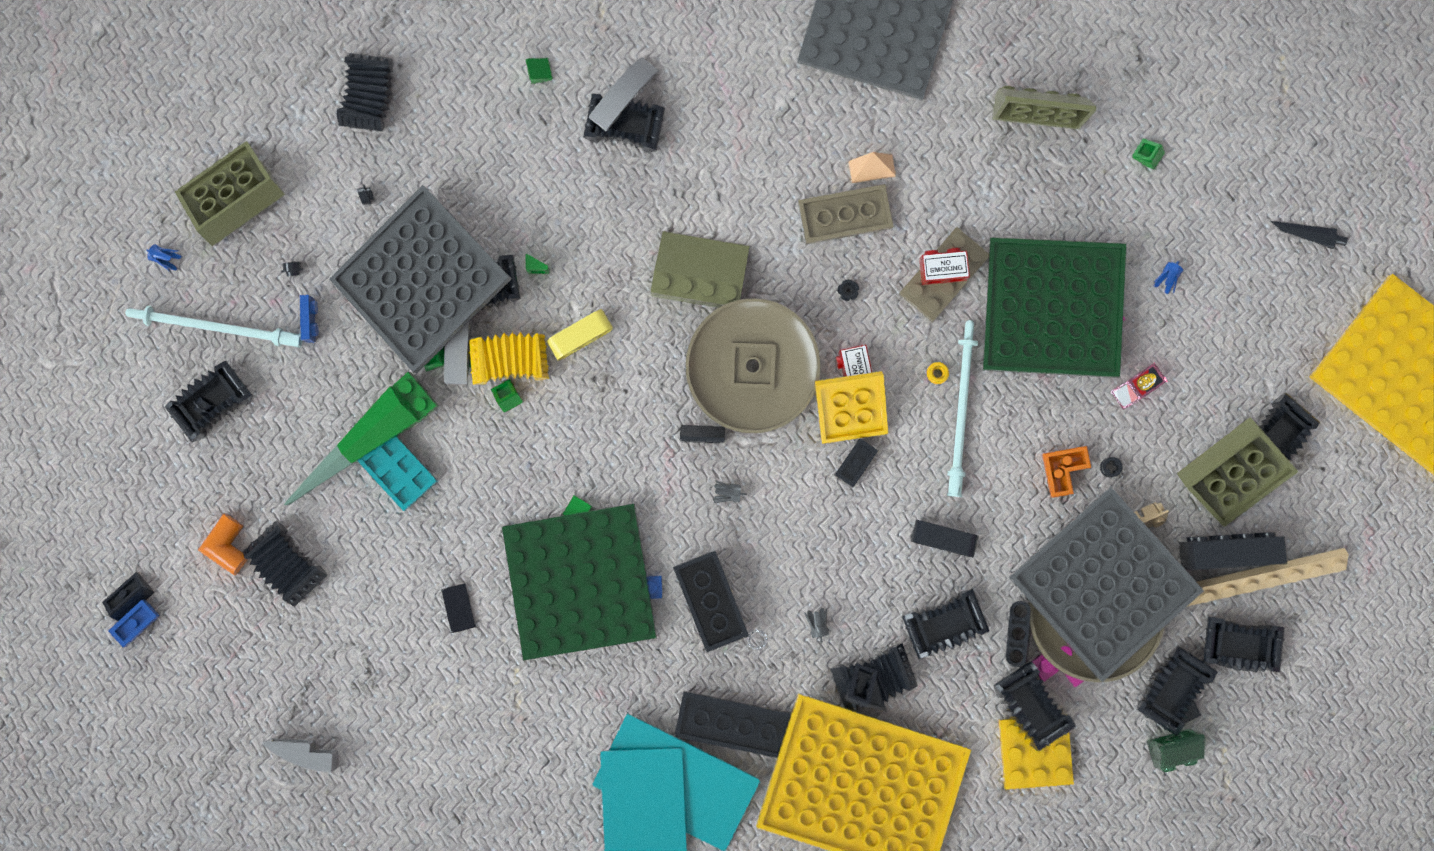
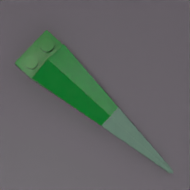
[284,372,439,505]

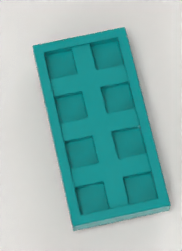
[357,436,438,511]

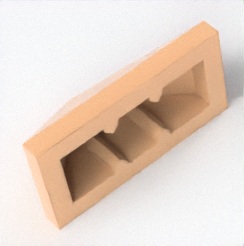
[849,152,896,183]

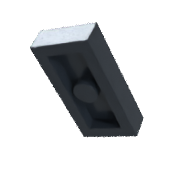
[834,438,878,488]

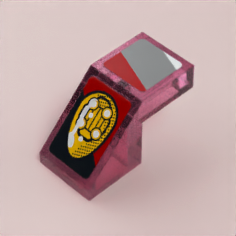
[1111,362,1167,410]

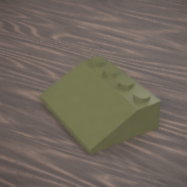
[992,86,1097,130]
[175,141,285,246]
[650,231,750,308]
[1177,417,1298,527]

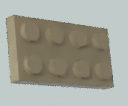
[798,184,894,245]
[899,227,989,322]

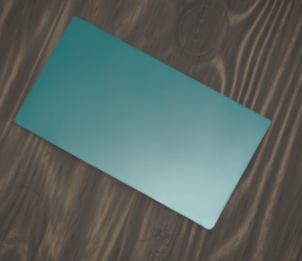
[592,714,760,851]
[600,748,687,851]

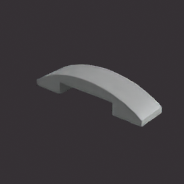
[589,57,659,131]

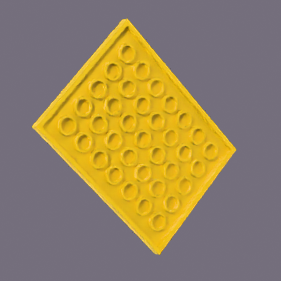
[1309,274,1434,475]
[756,693,971,851]

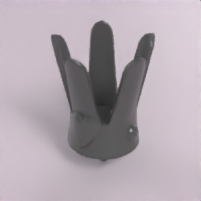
[713,480,747,503]
[804,608,829,643]

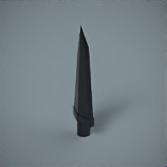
[1271,221,1348,249]

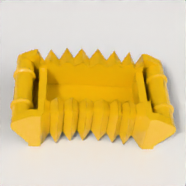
[469,331,549,385]

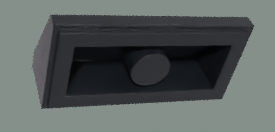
[680,425,725,444]
[102,572,154,621]
[441,583,476,633]

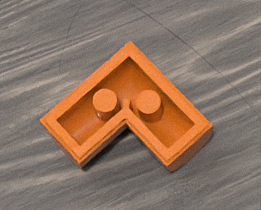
[1042,446,1092,498]
[198,513,248,576]

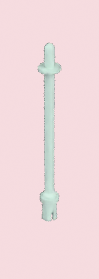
[125,306,303,348]
[947,320,978,497]

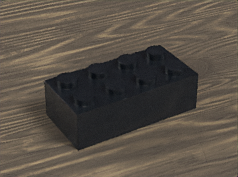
[1179,532,1287,570]
[673,550,749,653]

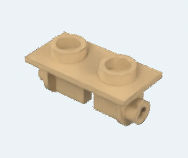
[1134,502,1169,528]

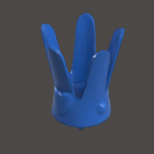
[146,244,182,271]
[1154,261,1184,294]

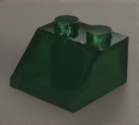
[1146,729,1205,772]

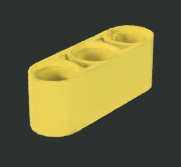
[546,309,613,361]

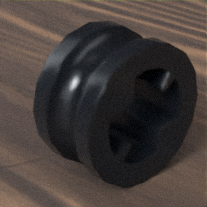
[1100,457,1123,477]

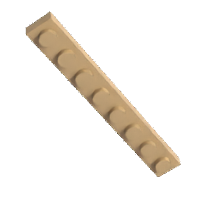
[1187,548,1349,607]

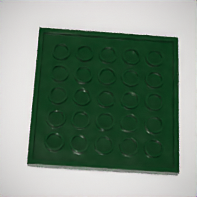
[983,238,1127,378]
[502,504,657,661]

